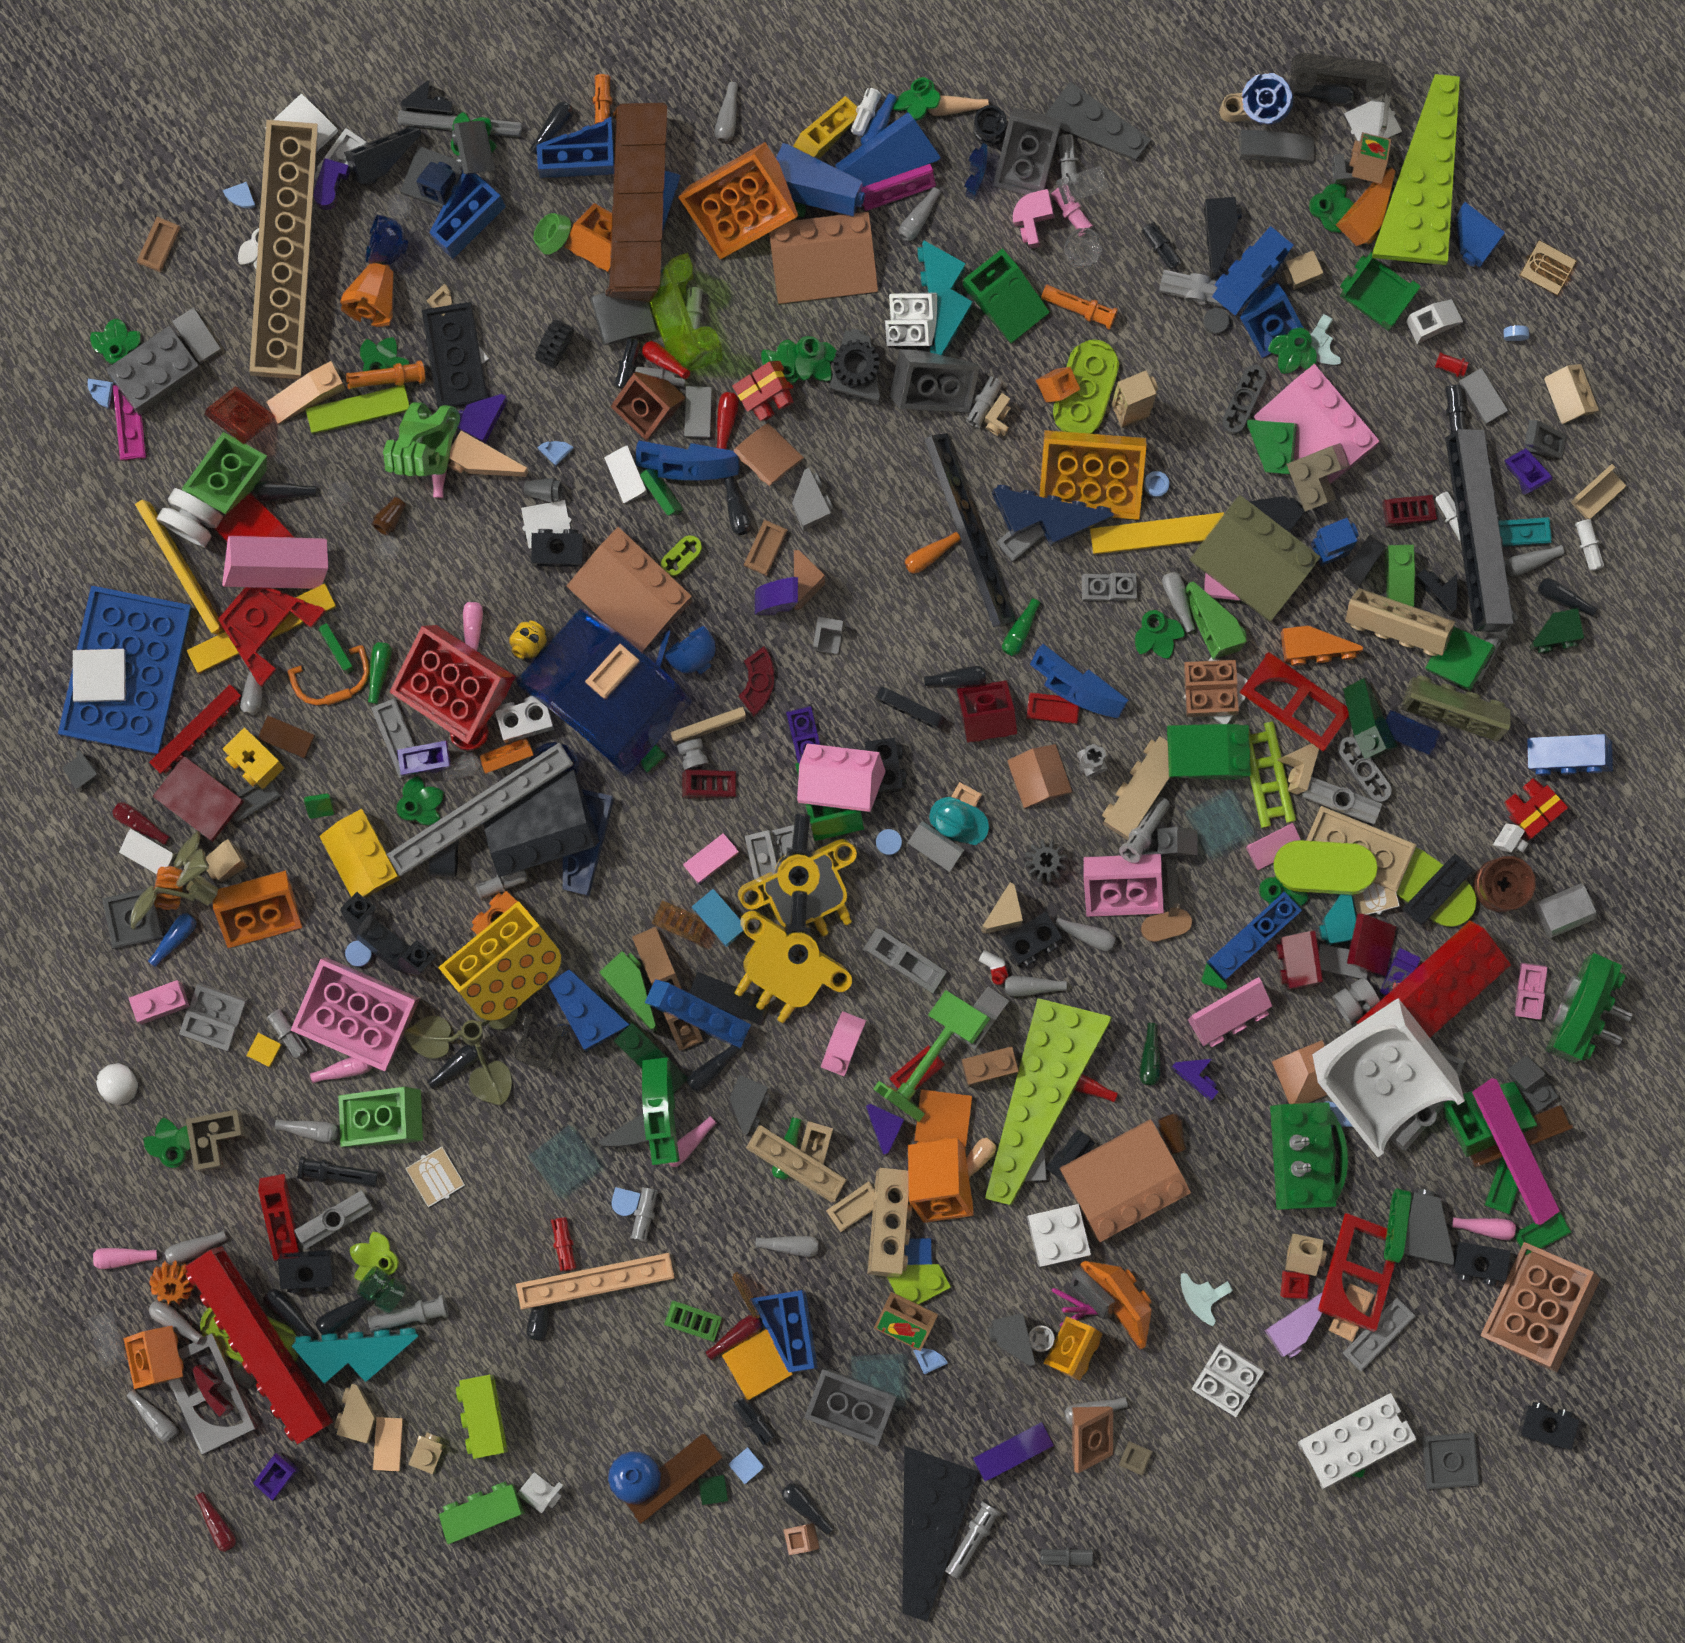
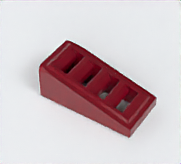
[1382,495,1437,528]
[682,770,736,798]

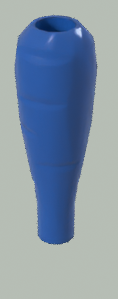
[860,93,897,145]
[148,913,197,967]

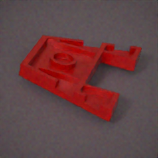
[218,587,326,687]

